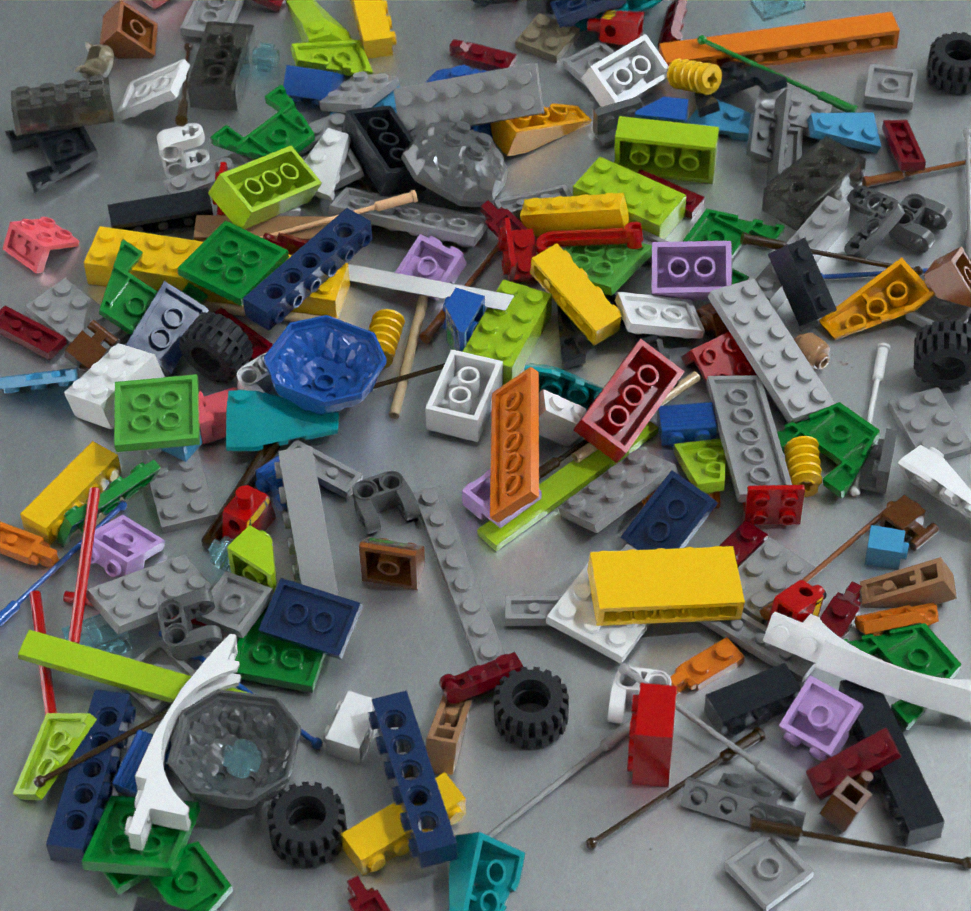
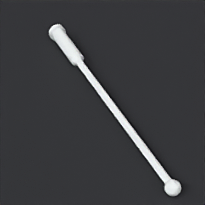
[849,343,891,497]

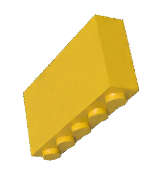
[587,546,745,626]

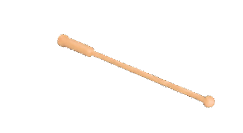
[260,190,418,238]

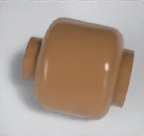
[794,333,830,371]

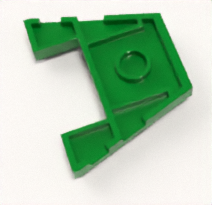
[210,84,315,160]
[682,209,785,284]
[99,239,208,335]
[777,402,880,499]
[843,623,962,730]
[103,841,233,911]

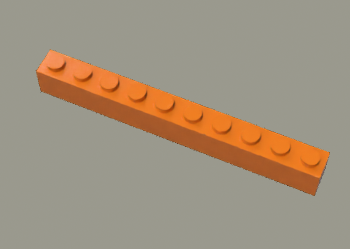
[659,11,900,67]

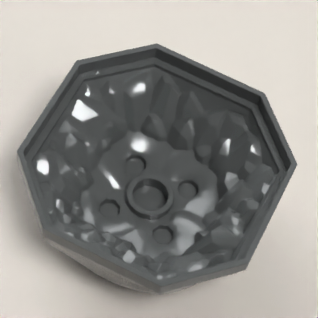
[401,120,508,207]
[167,689,301,809]

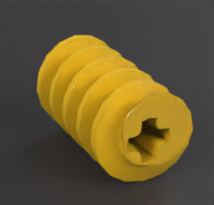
[667,58,722,95]
[368,309,405,369]
[784,436,822,498]

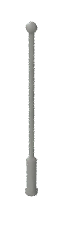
[962,128,971,261]
[619,663,803,800]
[486,718,631,838]

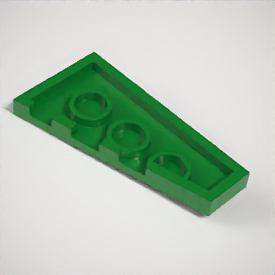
[56,459,161,547]

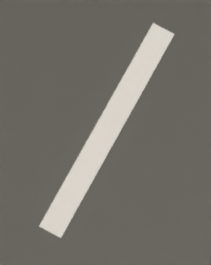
[348,264,514,310]

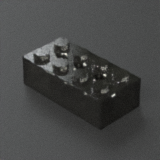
[187,21,257,111]
[11,76,115,136]
[762,136,866,231]

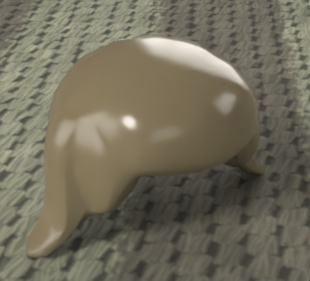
[74,41,114,81]

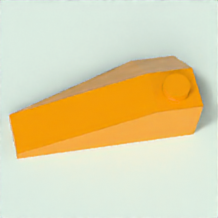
[490,103,592,156]
[818,257,935,340]

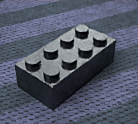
[342,106,427,196]

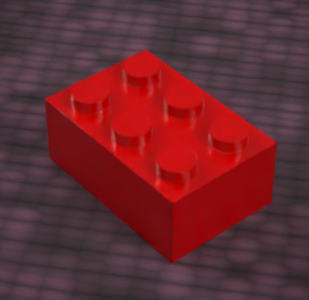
[627,683,677,788]

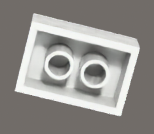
[581,34,669,107]
[64,343,165,429]
[425,349,503,442]

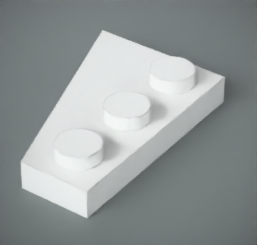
[304,128,351,202]

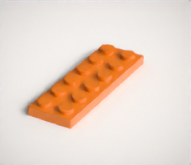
[490,367,539,523]

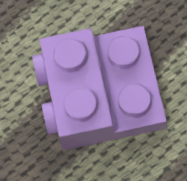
[395,234,467,301]
[462,468,542,528]
[91,515,165,577]
[779,675,863,762]

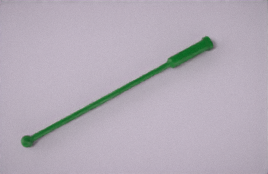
[697,35,858,113]

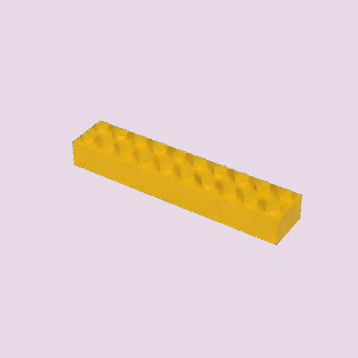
[84,226,350,318]

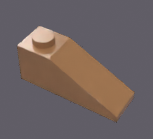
[860,557,957,608]
[426,695,472,775]

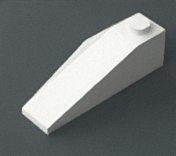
[898,445,971,520]

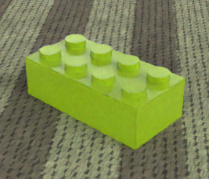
[614,116,719,184]
[208,146,322,229]
[573,157,686,239]
[463,279,552,386]

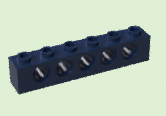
[243,208,372,331]
[46,689,136,864]
[368,690,457,869]

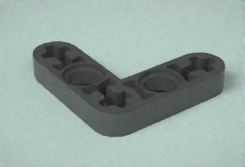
[844,186,904,263]

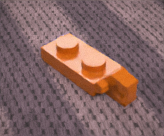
[0,521,60,568]
[854,602,939,636]
[670,637,745,694]

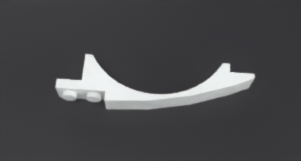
[763,612,971,721]
[125,634,241,851]

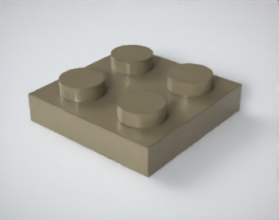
[515,13,580,63]

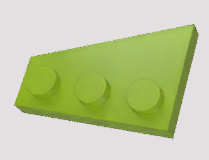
[290,40,373,76]
[673,438,726,494]
[13,713,97,800]

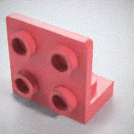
[2,217,80,273]
[199,387,237,444]

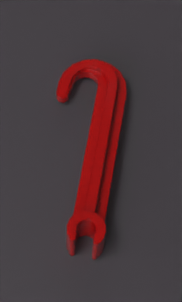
[535,222,643,254]

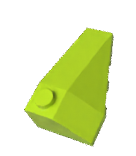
[285,0,352,43]

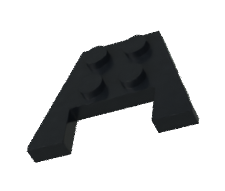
[695,61,788,117]
[5,123,98,193]
[557,294,659,369]

